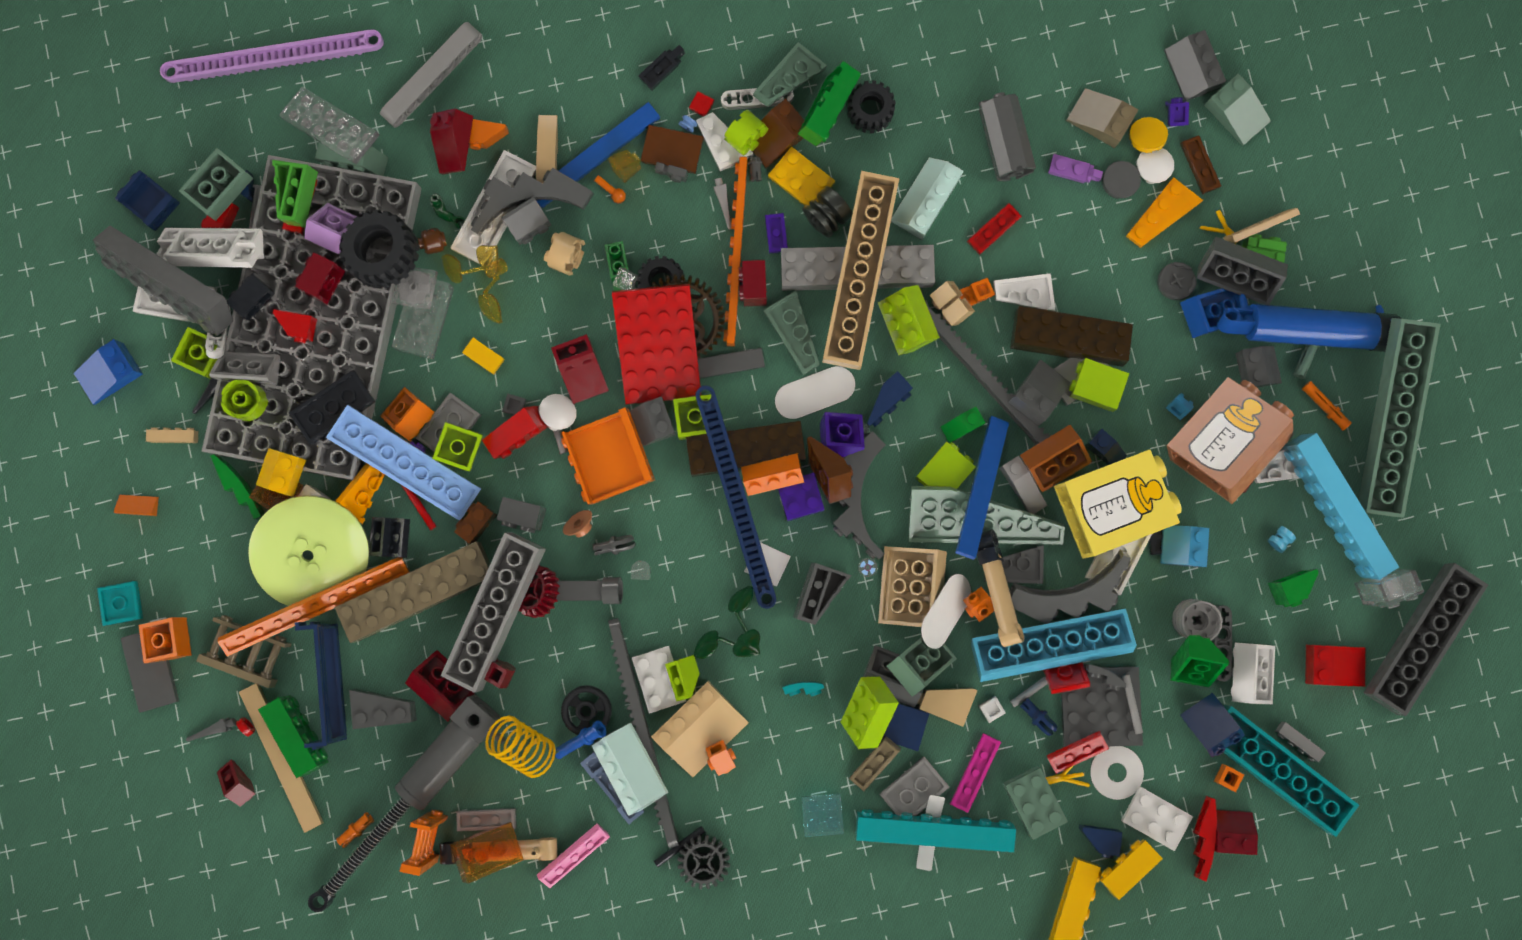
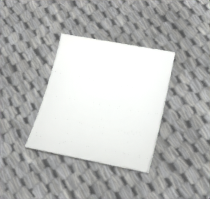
[744,542,791,587]

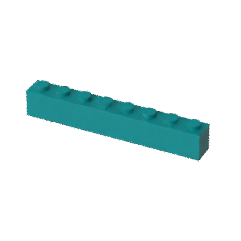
[855,809,1016,852]

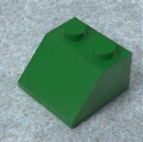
[1268,569,1319,607]

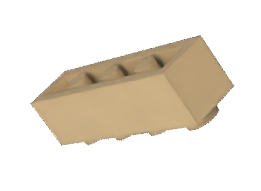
[146,428,198,443]

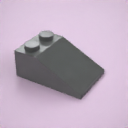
[1008,359,1070,426]

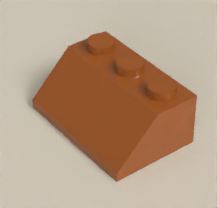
[1020,425,1092,492]

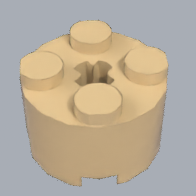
[544,232,585,276]

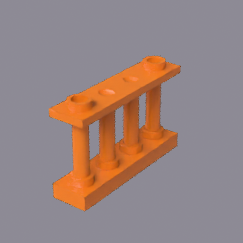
[400,810,448,876]

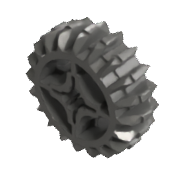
[677,835,730,889]

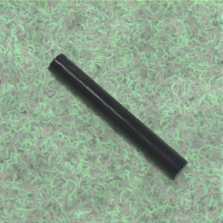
[654,826,706,867]

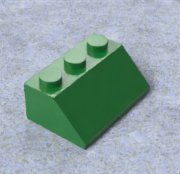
[1170,635,1229,687]

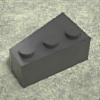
[793,562,852,625]

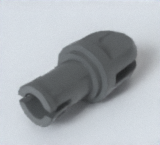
[593,535,635,556]

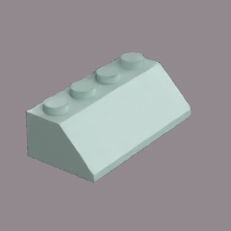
[891,157,963,240]
[592,723,669,816]

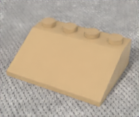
[878,546,947,627]
[651,680,749,777]

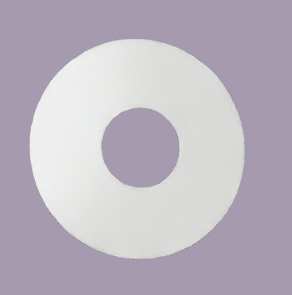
[1090,746,1144,800]

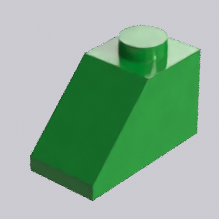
[940,407,985,444]

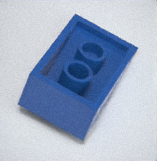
[1180,288,1240,338]
[74,339,143,405]

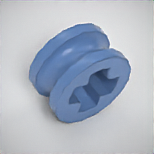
[679,115,698,133]

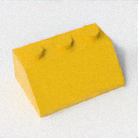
[1100,839,1163,900]

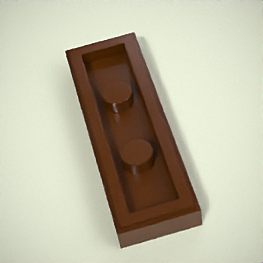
[1180,135,1221,195]

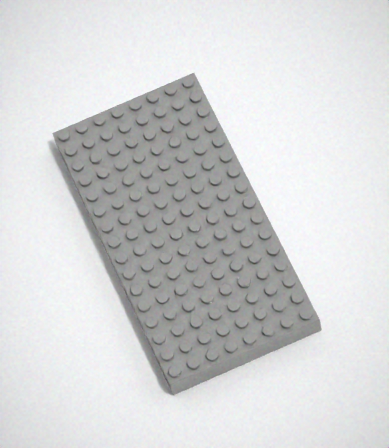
[202,155,422,480]

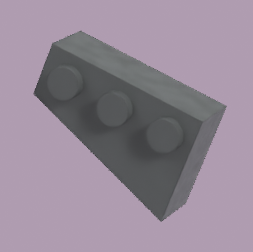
[349,689,417,729]

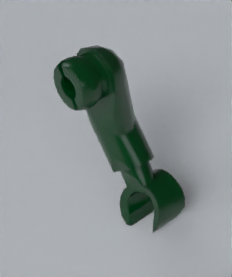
[430,194,465,229]

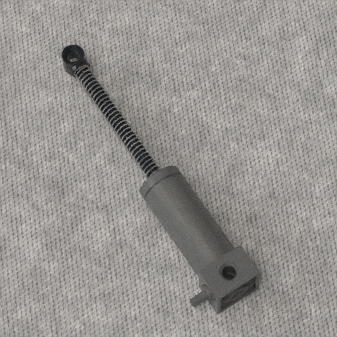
[308,694,506,912]

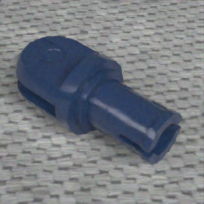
[1020,698,1057,736]

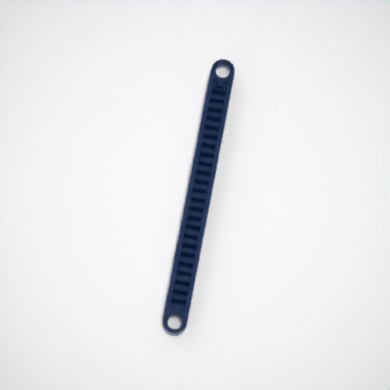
[696,385,776,609]

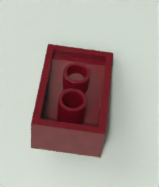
[430,109,474,175]

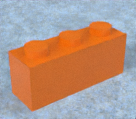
[741,453,804,496]

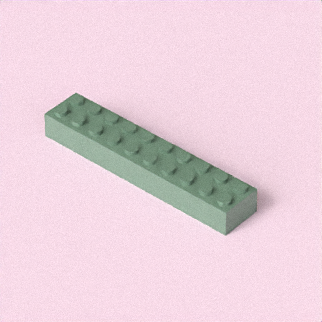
[1358,318,1441,518]

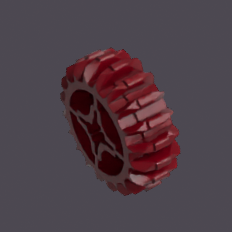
[518,565,560,618]

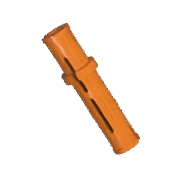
[1302,381,1352,431]

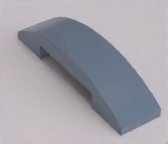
[580,752,644,824]

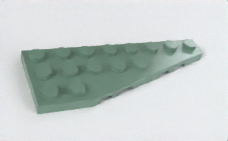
[908,486,1065,544]

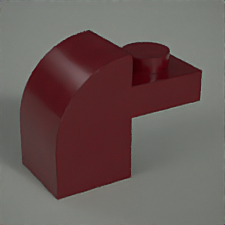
[484,658,516,688]

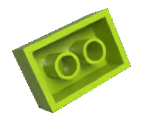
[878,285,940,355]
[841,677,899,749]

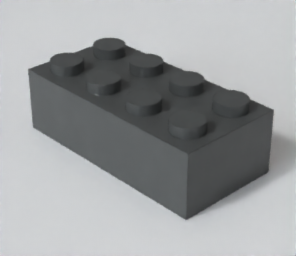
[1197,236,1288,305]

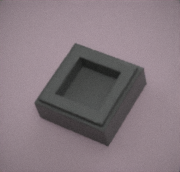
[502,394,527,416]

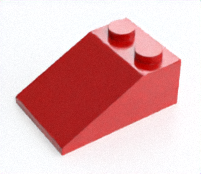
[1305,645,1366,687]

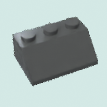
[1164,30,1226,101]
[863,645,923,708]

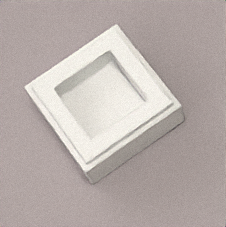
[979,696,1006,723]

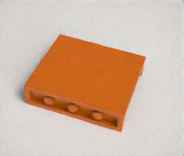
[561,407,655,505]

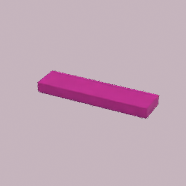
[950,733,1001,813]

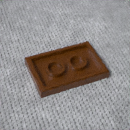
[641,125,704,174]

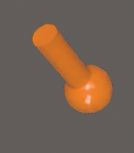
[594,175,626,203]

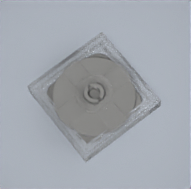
[392,268,438,309]

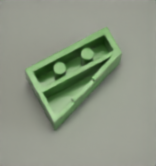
[272,160,318,227]

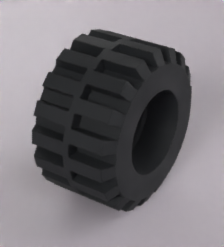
[847,80,896,134]
[637,256,684,289]

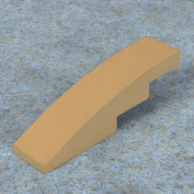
[536,115,558,184]

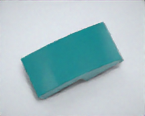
[782,682,824,697]

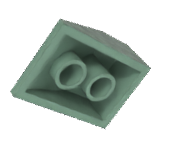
[1204,74,1271,146]

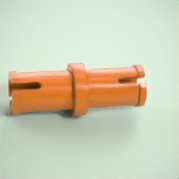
[336,812,374,848]

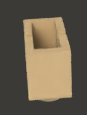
[930,281,975,326]

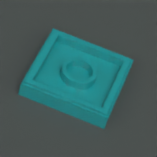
[97,581,143,626]

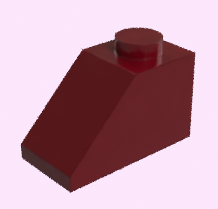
[217,759,256,807]

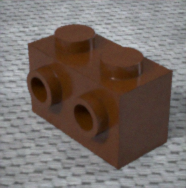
[454,501,497,544]

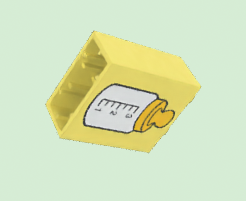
[1054,449,1181,559]

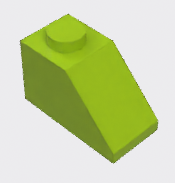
[665,655,700,701]

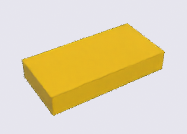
[462,338,505,375]

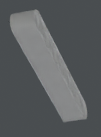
[380,22,482,128]

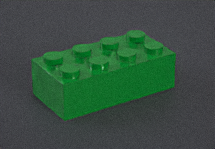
[258,695,328,778]

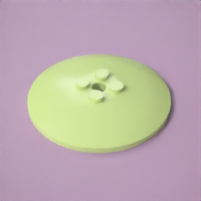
[249,496,369,606]

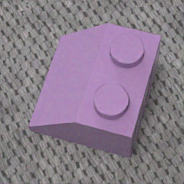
[304,203,357,254]

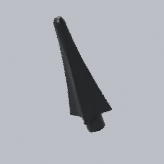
[192,378,217,414]

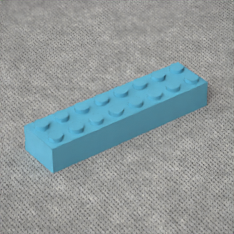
[1283,433,1399,580]
[971,608,1137,682]

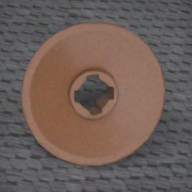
[563,510,592,537]

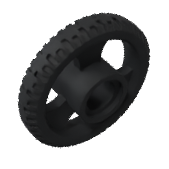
[561,685,612,735]

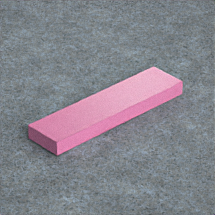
[537,824,610,888]

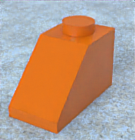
[469,119,509,150]

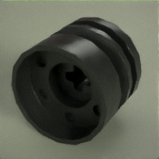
[802,186,853,238]

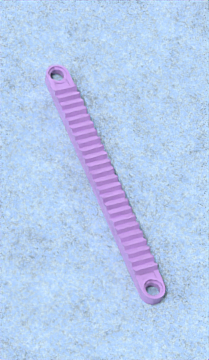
[160,30,384,83]

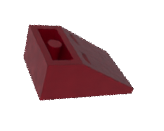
[551,334,609,404]

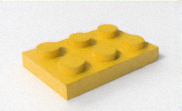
[768,146,835,206]

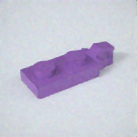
[1048,154,1103,183]

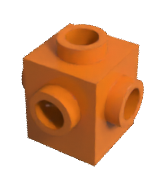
[963,587,994,622]

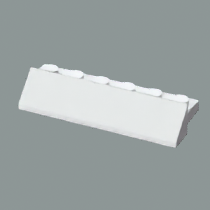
[157,228,264,268]

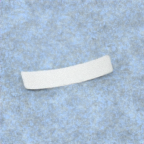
[916,795,945,871]

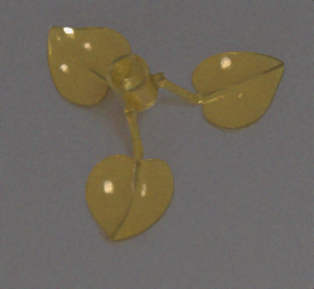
[442,245,508,324]

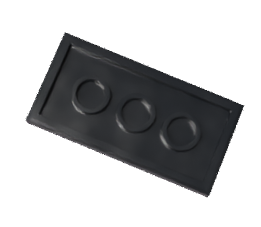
[289,370,376,445]

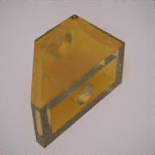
[608,150,641,183]

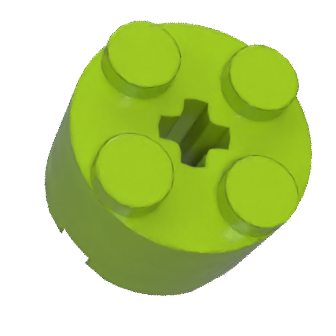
[724,110,769,156]
[221,380,268,421]

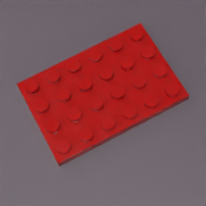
[612,284,701,404]

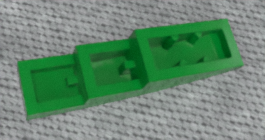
[210,454,265,520]

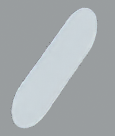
[775,366,855,419]
[921,574,971,649]

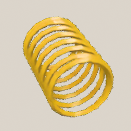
[485,715,556,778]

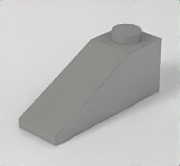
[999,456,1047,514]

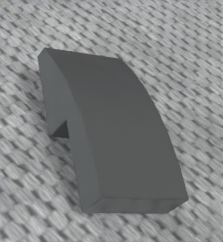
[1085,664,1126,691]

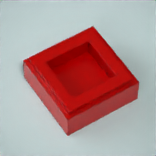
[689,91,714,117]

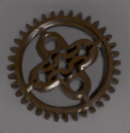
[647,274,725,359]

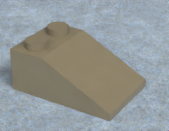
[1066,88,1138,148]

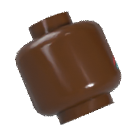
[417,228,447,254]

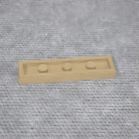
[1223,208,1300,243]

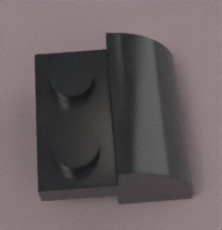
[369,517,410,558]

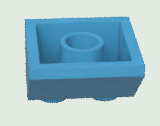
[1160,525,1209,567]

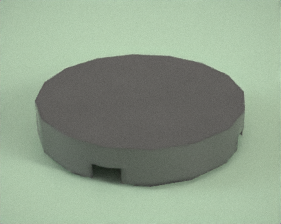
[1102,161,1141,199]
[1157,262,1197,300]

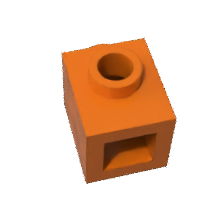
[706,740,736,776]

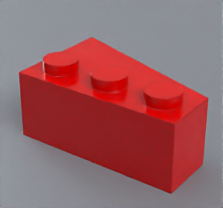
[482,406,548,459]

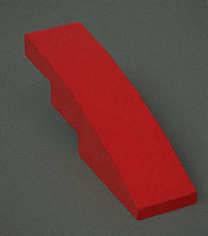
[1193,796,1217,882]

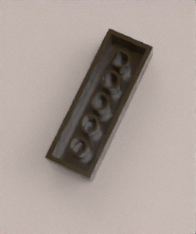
[1010,306,1133,367]
[686,421,806,477]

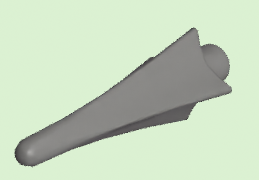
[714,178,731,230]

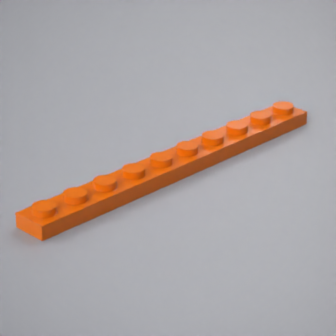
[723,157,747,347]
[218,557,410,656]

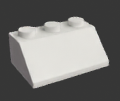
[1231,643,1275,704]

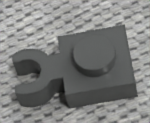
[655,162,688,183]

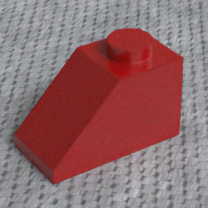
[273,309,317,344]

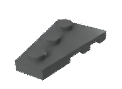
[984,545,1044,584]

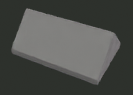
[209,351,280,385]

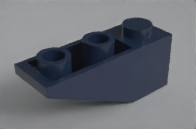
[866,371,913,428]

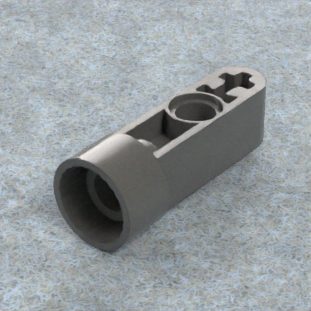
[556,577,623,604]

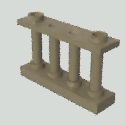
[196,615,292,688]

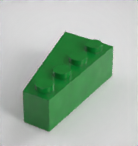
[798,61,861,146]

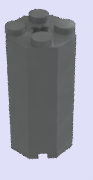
[979,92,1036,182]

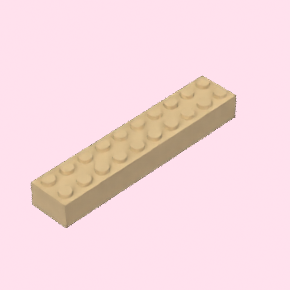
[822,171,899,370]

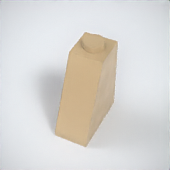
[917,688,977,727]

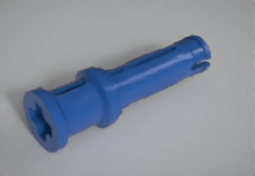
[555,721,607,759]

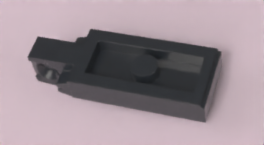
[638,45,685,91]

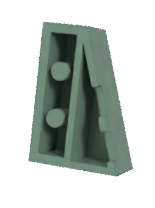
[315,137,388,176]

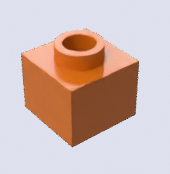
[1214,764,1244,792]

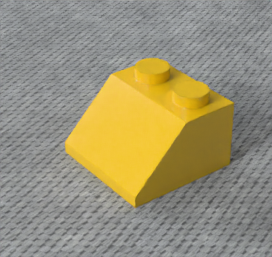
[256,448,306,497]

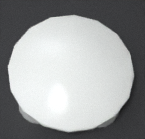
[1136,148,1174,184]
[538,394,576,431]

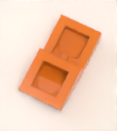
[960,278,995,306]

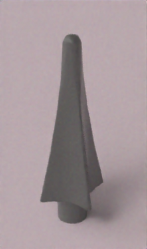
[186,717,236,742]

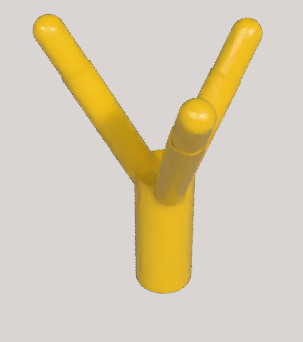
[1200,210,1239,244]
[1045,766,1090,787]

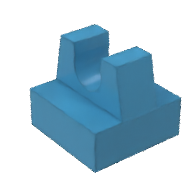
[1166,393,1194,420]

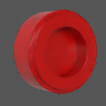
[236,717,255,737]

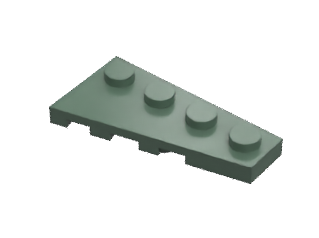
[753,42,827,107]
[764,291,820,375]

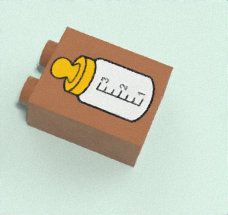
[1167,377,1294,504]

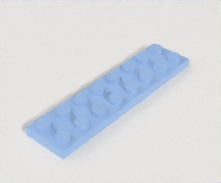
[326,405,481,520]

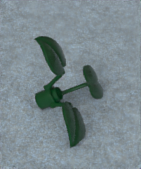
[694,586,760,659]

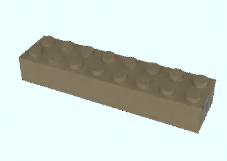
[334,541,490,643]

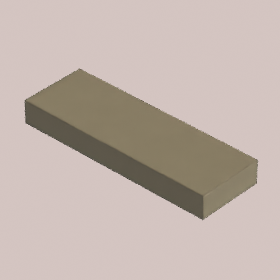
[849,736,901,791]

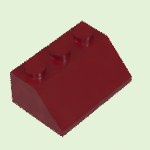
[405,650,475,722]

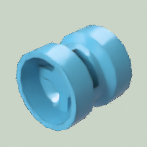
[1268,526,1296,553]

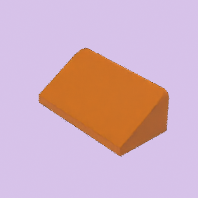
[114,495,159,516]

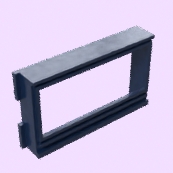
[295,622,347,750]

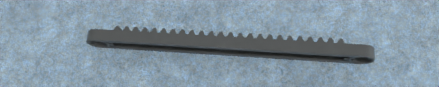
[926,304,1050,445]
[608,618,679,848]

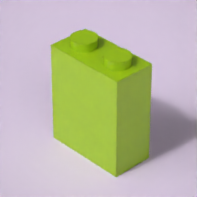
[1069,358,1130,412]
[915,442,976,489]

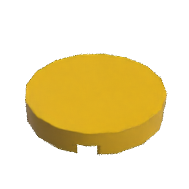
[1129,117,1168,153]

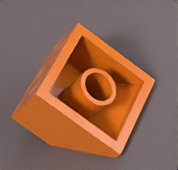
[380,387,435,441]
[139,617,192,663]

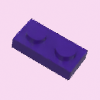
[765,213,788,254]

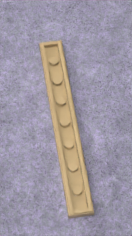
[239,683,324,833]

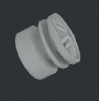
[1172,599,1223,640]

